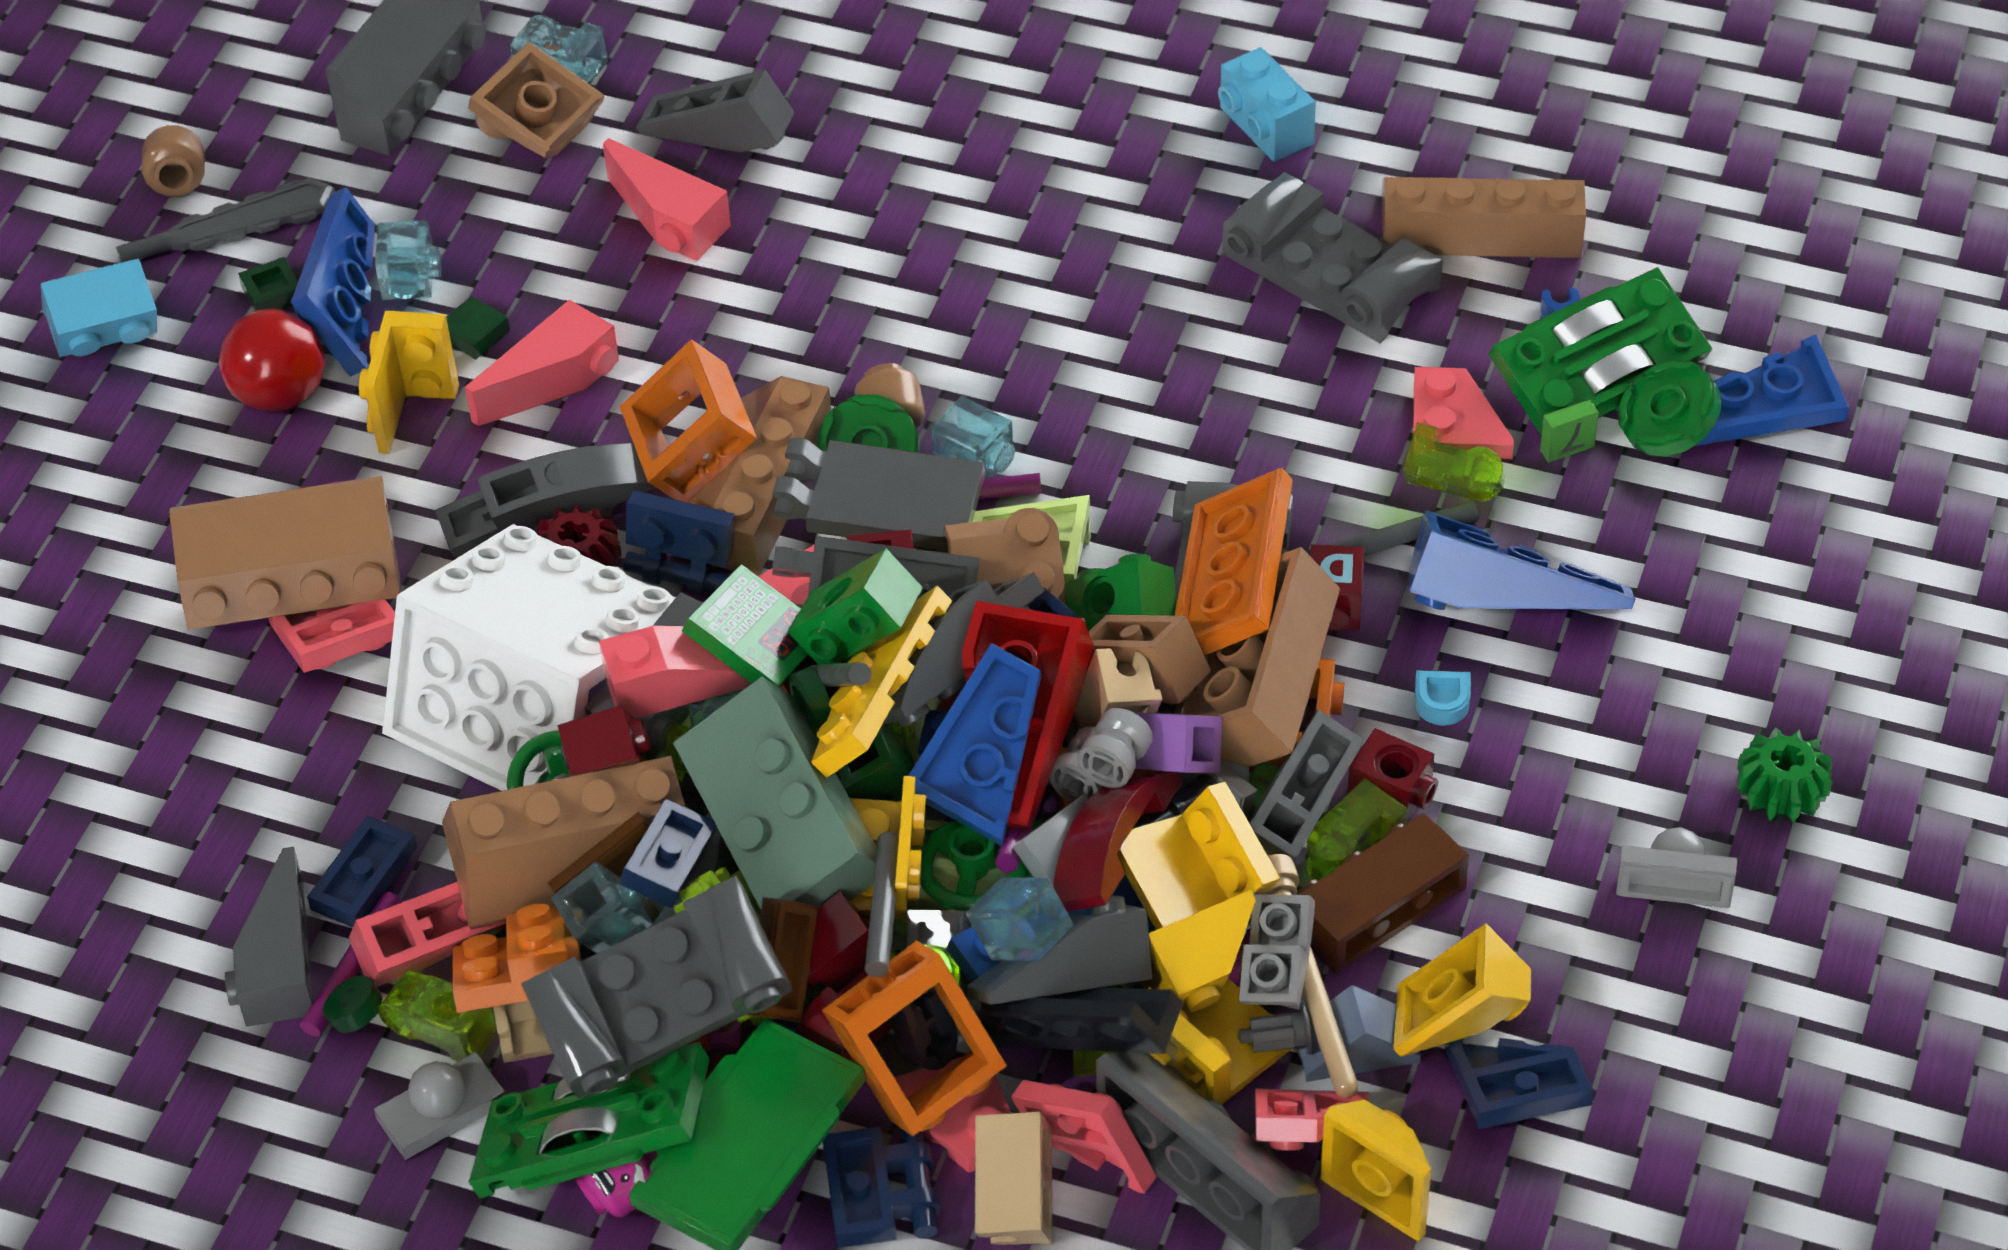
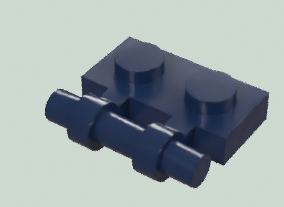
[623,490,735,595]
[823,1126,941,1248]

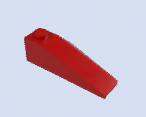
[962,601,1094,830]

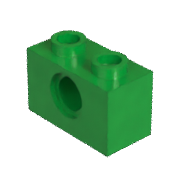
[788,548,923,665]
[1065,554,1176,632]

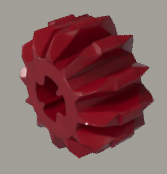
[537,504,622,567]

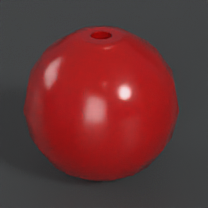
[218,308,325,413]

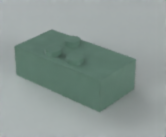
[673,676,877,909]

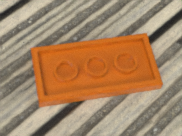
[1174,467,1293,656]

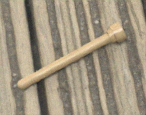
[1265,854,1358,1099]

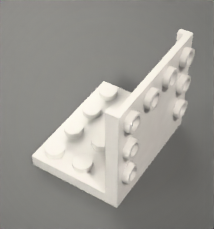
[382,524,676,791]

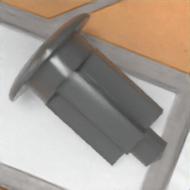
[1237,1002,1313,1055]

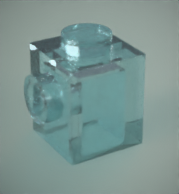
[375,220,441,300]
[931,396,1015,478]
[551,862,654,953]
[965,877,1074,961]

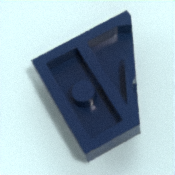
[1445,1038,1593,1129]

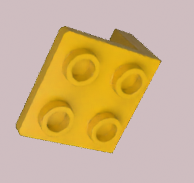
[359,311,459,454]
[850,776,926,919]
[1117,782,1280,930]
[1148,979,1294,1105]

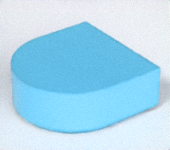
[1415,670,1471,726]

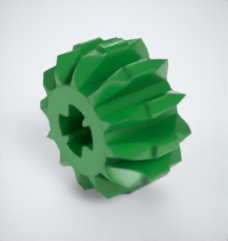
[1737,727,1833,823]

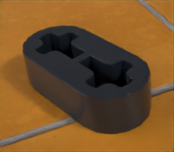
[890,987,958,1070]

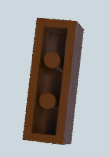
[1297,812,1469,974]

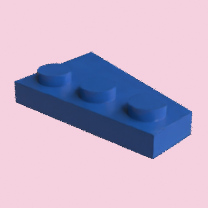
[1696,334,1849,446]
[908,643,1041,846]

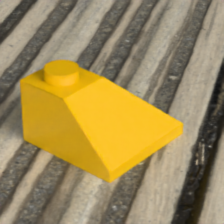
[1137,890,1256,1012]
[1393,923,1531,1057]
[1321,1099,1431,1242]

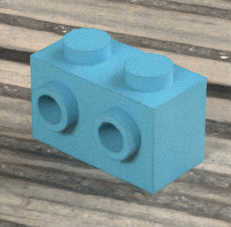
[1218,47,1316,163]
[40,258,157,358]

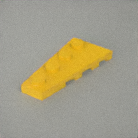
[811,586,952,778]

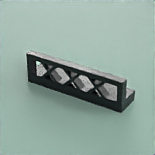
[954,987,1183,1054]

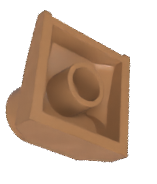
[468,42,605,158]
[943,508,1065,606]

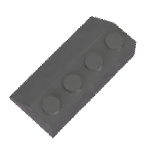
[326,0,486,156]
[1096,1052,1321,1250]

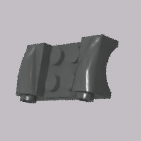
[1222,172,1443,343]
[521,876,794,1098]

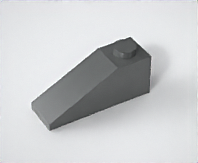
[636,69,795,153]
[1247,710,1365,862]
[225,846,313,1027]
[967,896,1152,1004]

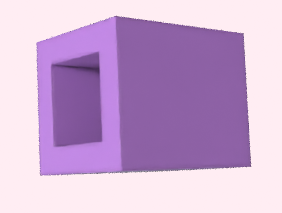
[1134,712,1223,773]

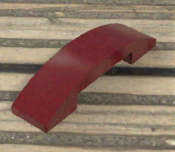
[1051,771,1183,914]

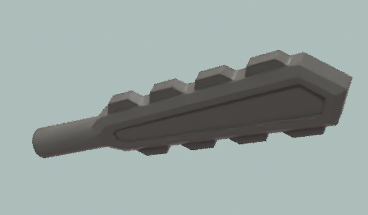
[116,178,335,263]

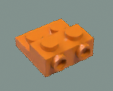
[453,903,581,1013]

